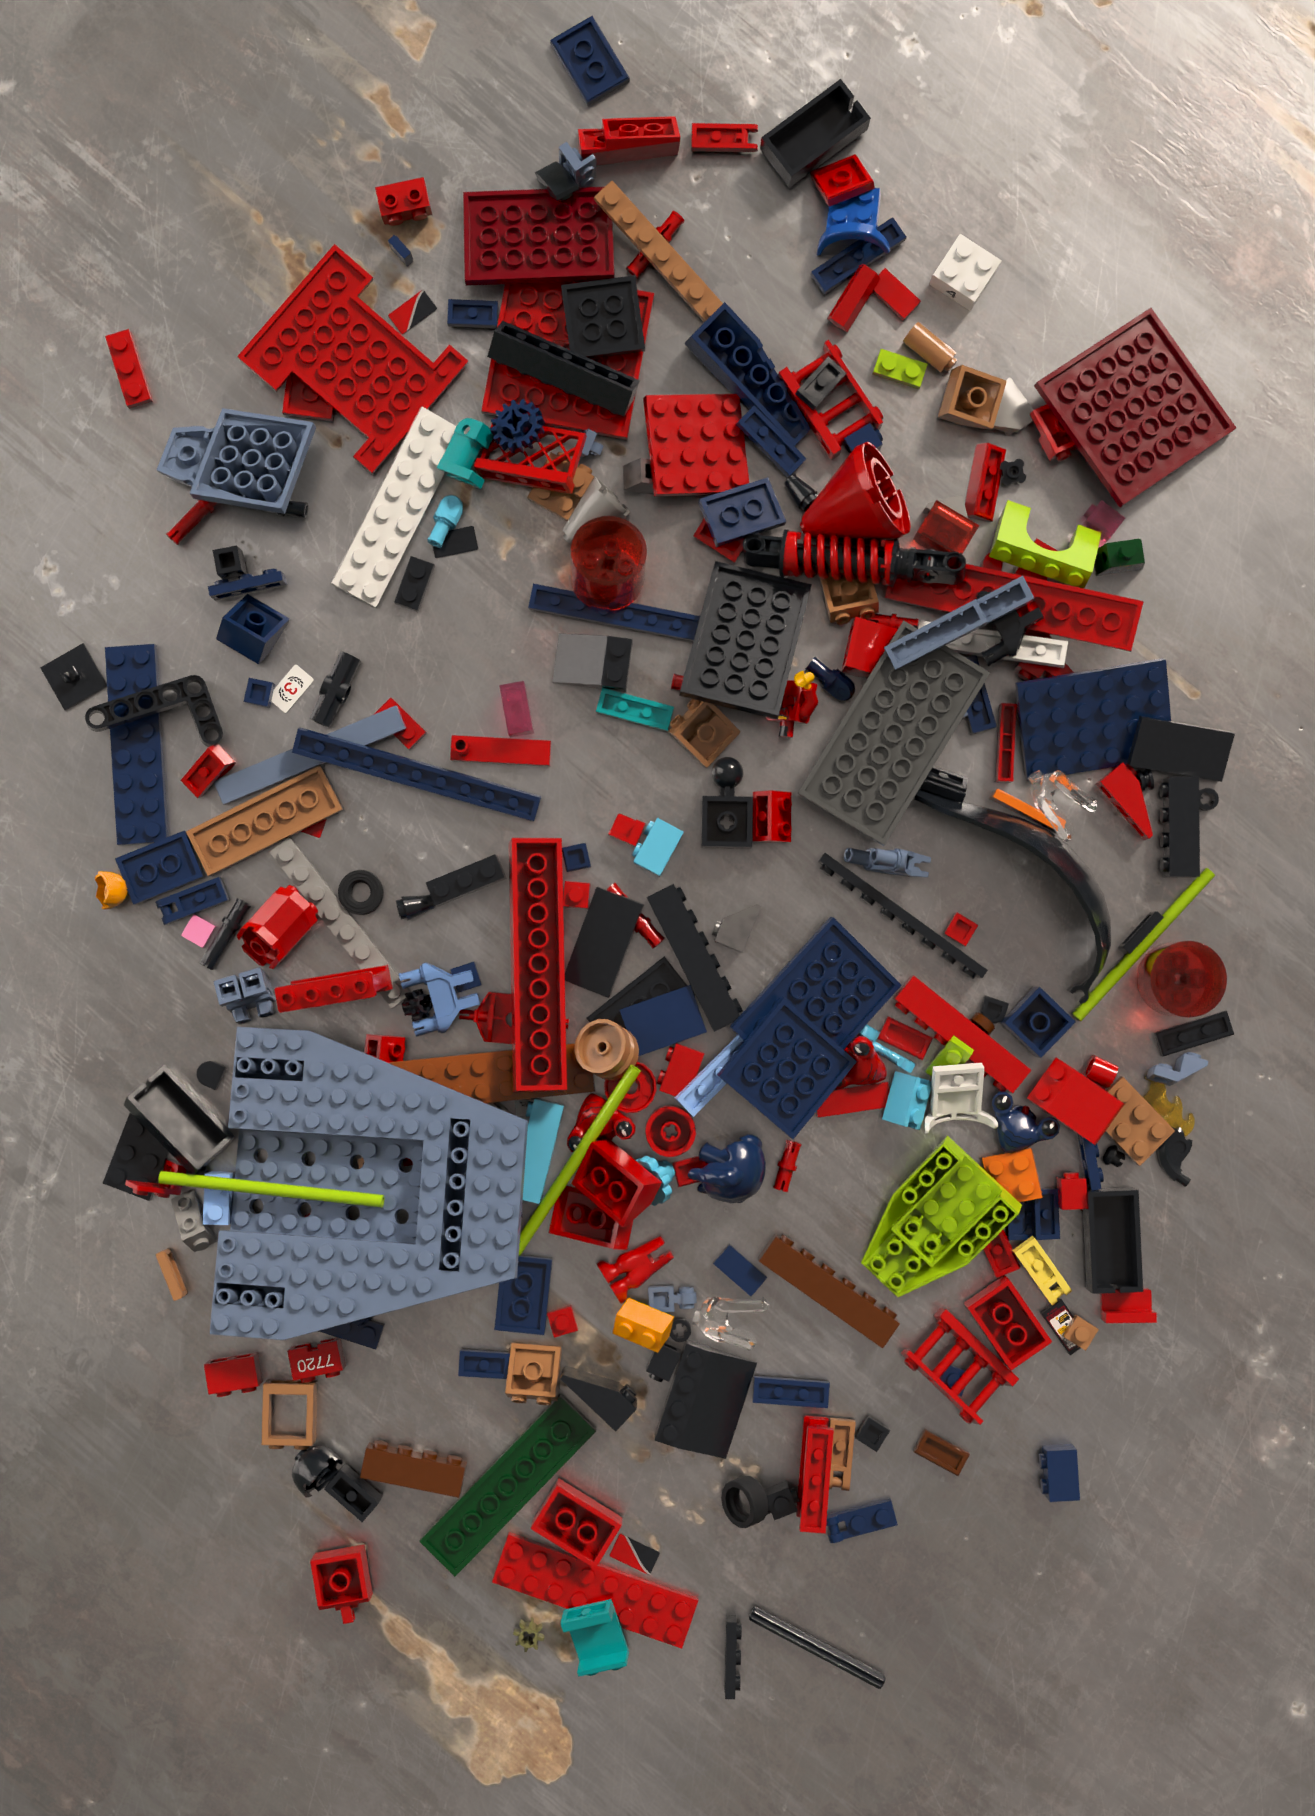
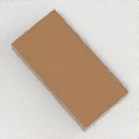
[155,1248,188,1301]

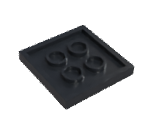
[561,275,645,359]

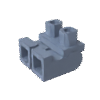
[213,967,276,1024]

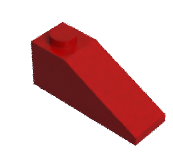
[1096,763,1153,840]

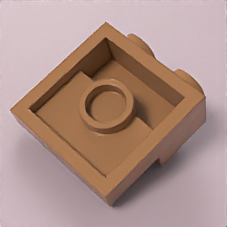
[527,452,594,521]
[819,573,879,625]
[668,699,741,768]
[505,1343,562,1405]

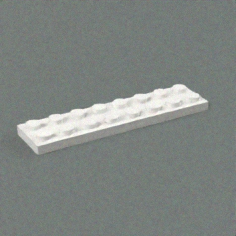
[330,407,465,607]

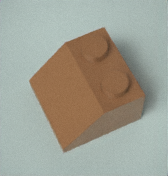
[938,365,1007,429]

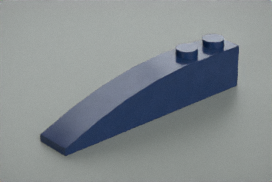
[684,302,811,446]

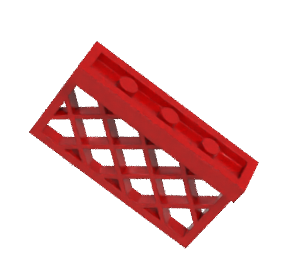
[474,418,587,494]

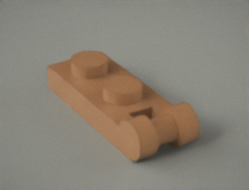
[829,1418,856,1491]

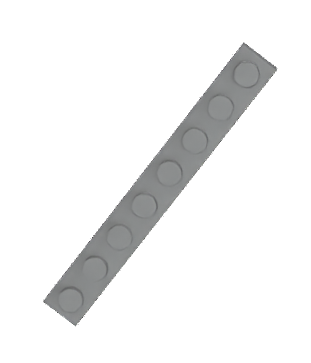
[270,837,411,1009]

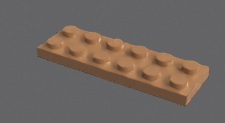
[186,765,343,876]

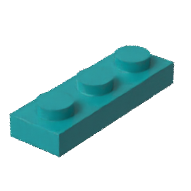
[596,688,674,732]

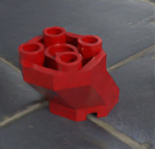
[236,885,318,969]

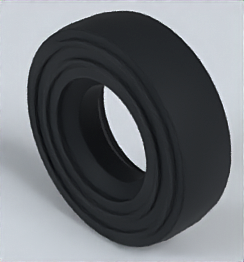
[338,870,384,915]

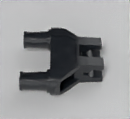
[957,591,1044,667]

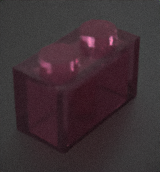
[499,681,534,738]

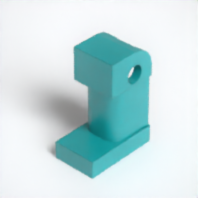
[437,418,494,489]

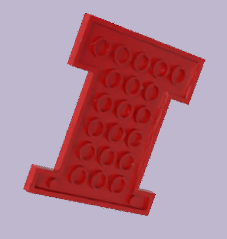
[237,244,468,474]

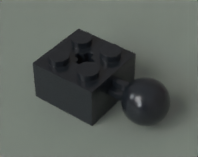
[701,757,753,849]

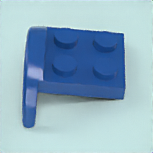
[817,188,890,256]

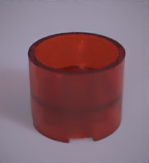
[570,516,647,611]
[1138,941,1227,1017]

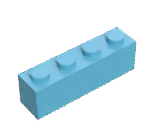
[523,1098,565,1204]

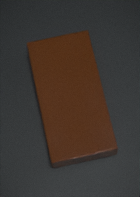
[913,1429,970,1476]

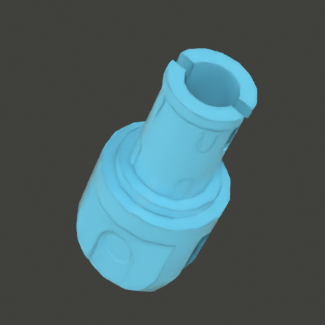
[427,495,463,548]

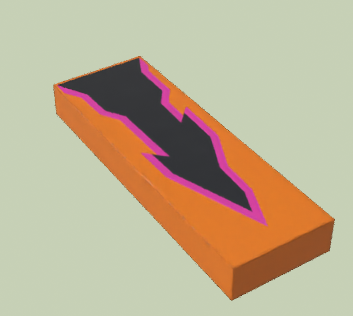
[989,789,1063,833]

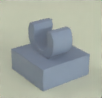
[575,429,604,458]

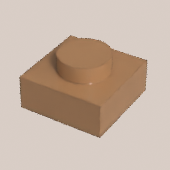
[1063,1315,1099,1351]

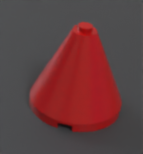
[800,442,911,539]

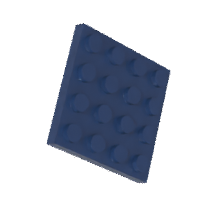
[717,997,857,1139]

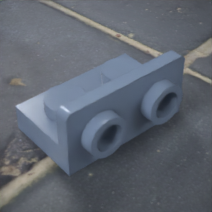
[559,142,596,188]

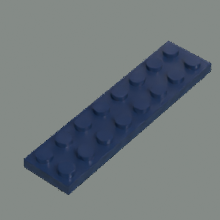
[105,644,169,845]

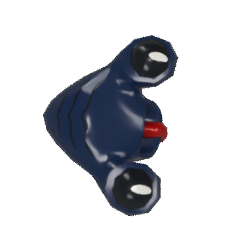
[991,1092,1060,1153]

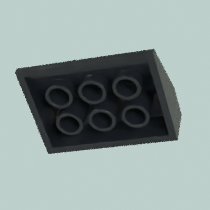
[655,1339,757,1459]

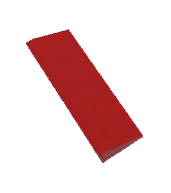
[965,442,1006,522]

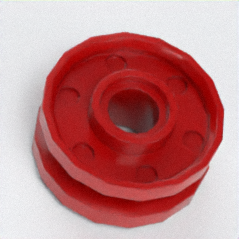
[604,1062,657,1113]

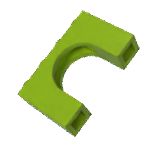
[989,500,1102,588]

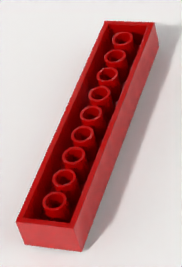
[509,838,567,1093]

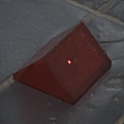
[913,500,980,554]

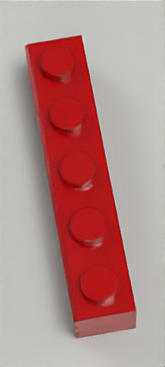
[995,703,1017,783]

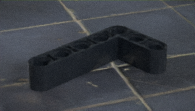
[85,675,223,747]

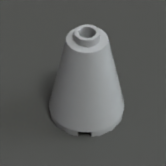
[563,477,631,547]

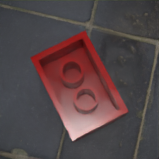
[963,1275,1052,1371]
[530,1478,623,1569]

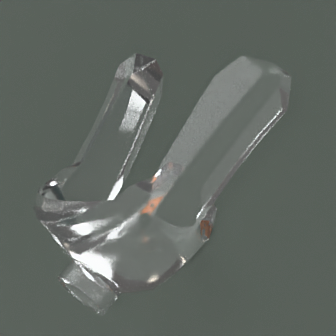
[1028,770,1097,842]
[692,1297,769,1350]

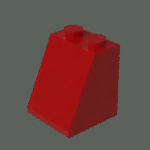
[841,617,898,679]

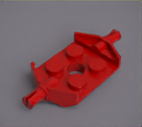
[459,992,569,1044]

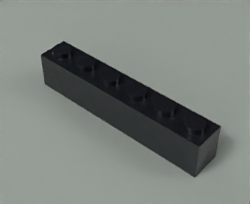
[487,321,640,416]
[647,884,743,1032]

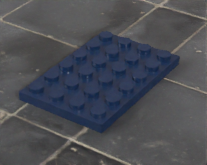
[1015,658,1171,781]
[730,917,902,1050]

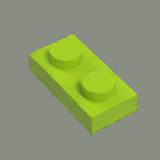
[872,349,928,390]
[925,1035,974,1077]

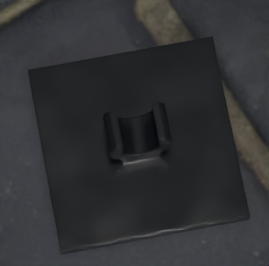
[40,643,107,711]

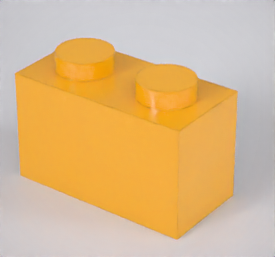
[612,1298,674,1353]

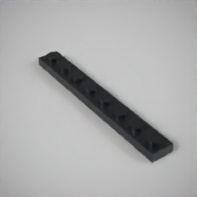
[818,853,988,979]

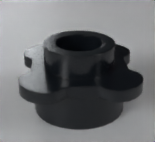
[1000,459,1026,485]

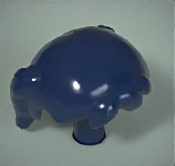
[688,1135,766,1203]

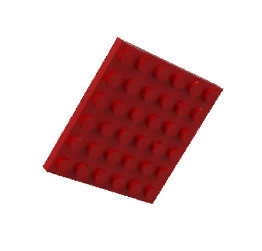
[481,281,654,440]

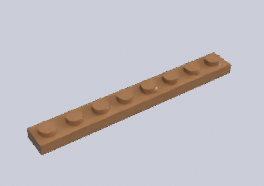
[593,180,723,322]

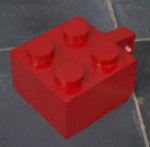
[310,1544,373,1624]

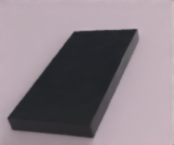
[1127,716,1235,782]
[565,886,644,998]
[586,956,695,1029]

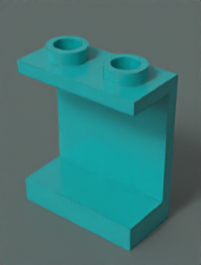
[560,1599,629,1677]

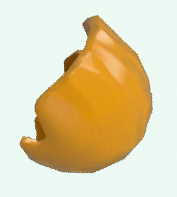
[95,871,128,910]

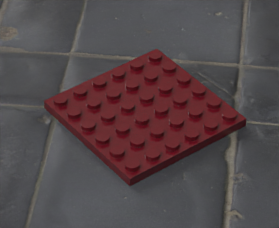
[1034,308,1236,508]

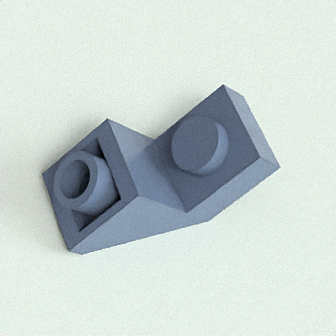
[1146,1052,1208,1086]

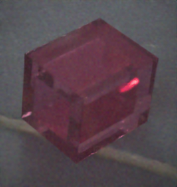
[1082,500,1125,543]

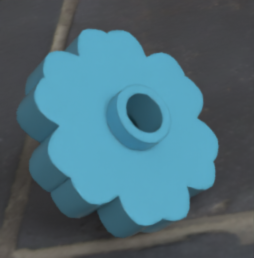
[636,1156,675,1206]

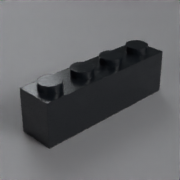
[1159,777,1200,878]

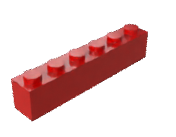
[892,975,1031,1094]

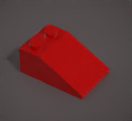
[1027,1058,1124,1145]
[549,1185,633,1250]

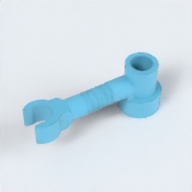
[859,1024,916,1073]

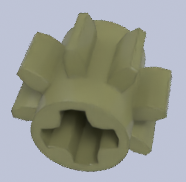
[513,1617,545,1652]

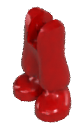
[596,1236,674,1304]

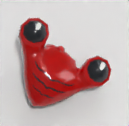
[835,1036,887,1089]
[567,1093,636,1152]

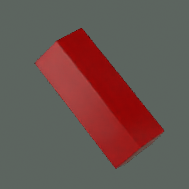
[827,264,880,332]

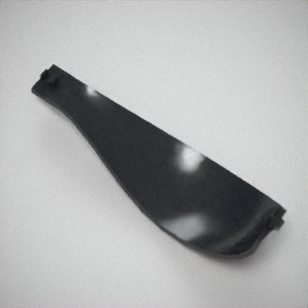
[914,788,1111,1004]

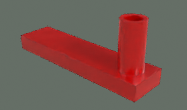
[450,735,551,766]

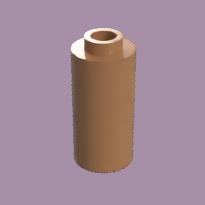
[903,322,957,373]

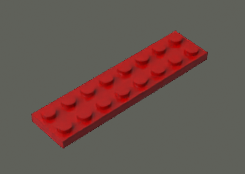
[492,1532,698,1649]

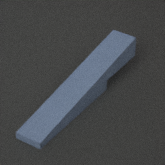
[884,576,1035,670]

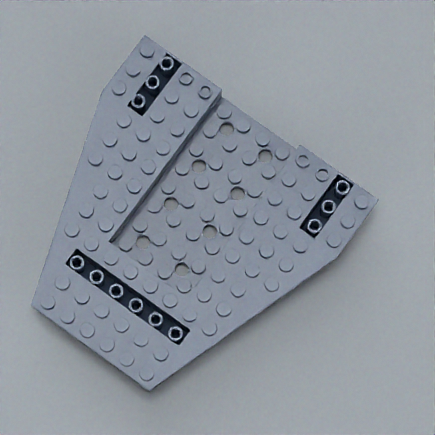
[210,1027,528,1340]

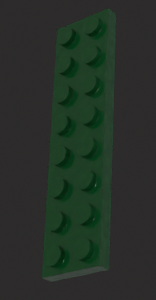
[419,1394,596,1577]

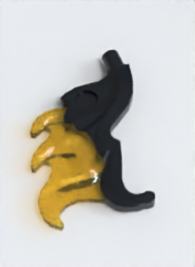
[1143,1076,1195,1187]

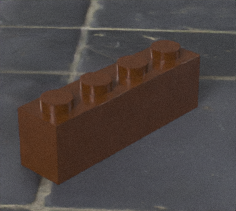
[360,1440,467,1498]

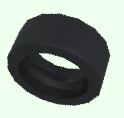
[721,1476,768,1528]

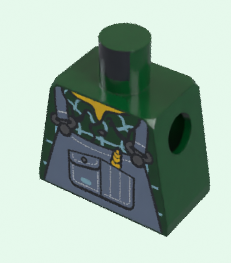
[1094,539,1145,576]

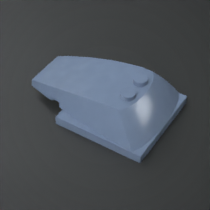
[157,408,316,514]

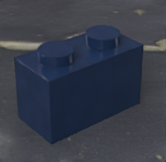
[1039,1444,1080,1502]

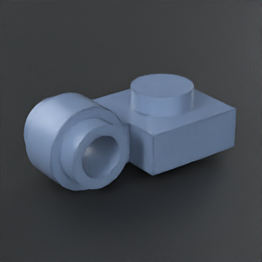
[648,1285,697,1312]

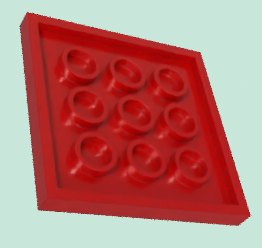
[643,394,749,497]

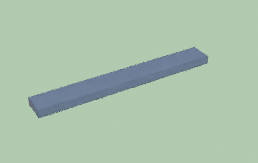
[214,706,407,805]

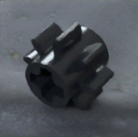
[401,989,433,1021]

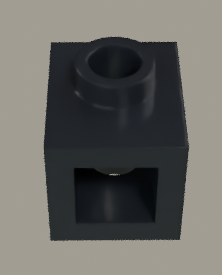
[764,1480,800,1521]

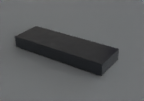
[1154,1011,1234,1057]

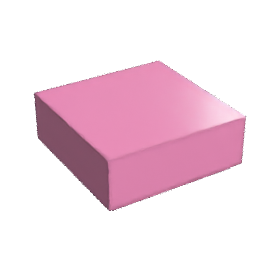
[181,914,217,948]

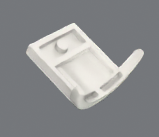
[924,1063,998,1134]

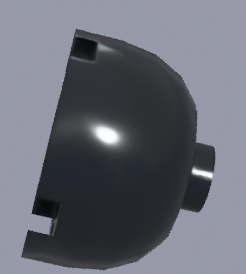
[292,1446,343,1498]

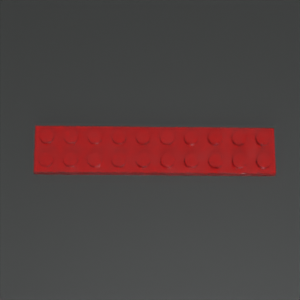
[885,557,1144,652]

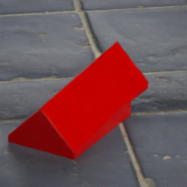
[578,116,681,166]

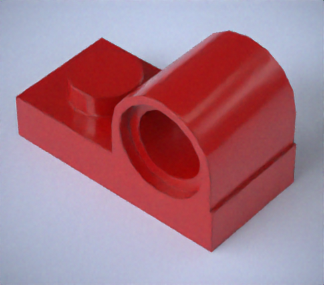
[180,744,236,798]
[1082,1055,1118,1090]

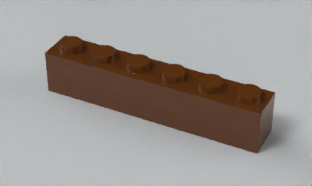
[758,1234,900,1348]

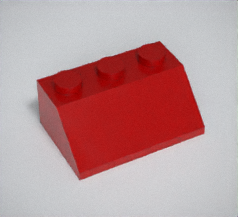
[571,1140,662,1227]

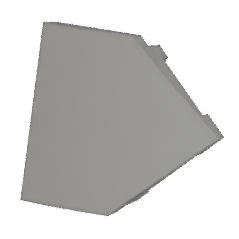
[987,378,1034,436]

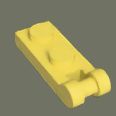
[1012,1236,1072,1306]

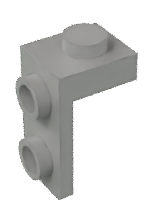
[171,1189,217,1252]

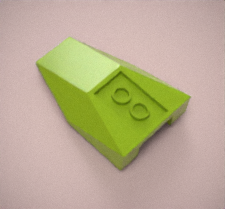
[861,1135,1022,1297]

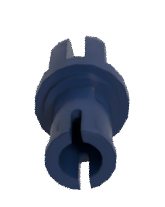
[805,656,855,701]

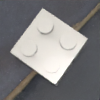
[929,234,1002,311]

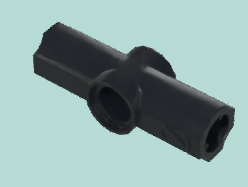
[310,651,361,728]

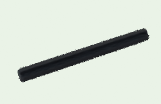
[749,1607,886,1689]

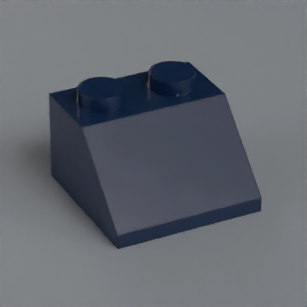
[216,594,290,664]

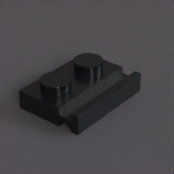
[920,766,968,803]

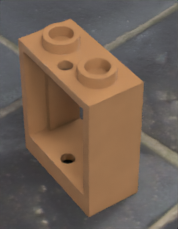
[262,1379,318,1450]

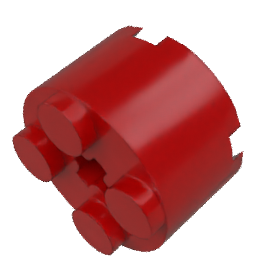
[645,1105,696,1157]

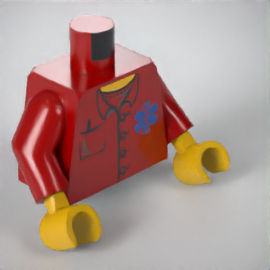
[765,671,818,738]

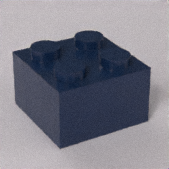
[1000,987,1076,1058]

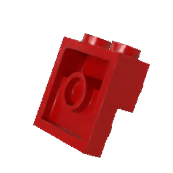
[1030,404,1080,462]

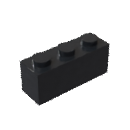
[426,854,507,907]

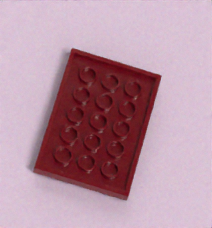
[463,187,615,286]

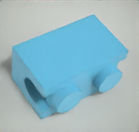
[632,818,684,877]
[882,1071,932,1130]

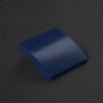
[1005,1188,1060,1241]

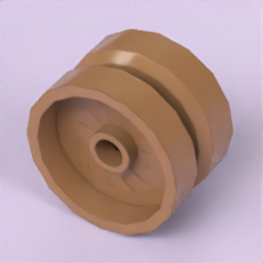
[574,1019,639,1080]

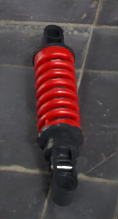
[743,529,966,587]

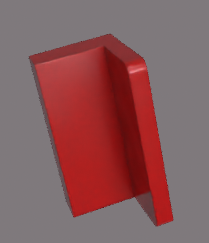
[1100,1289,1157,1323]

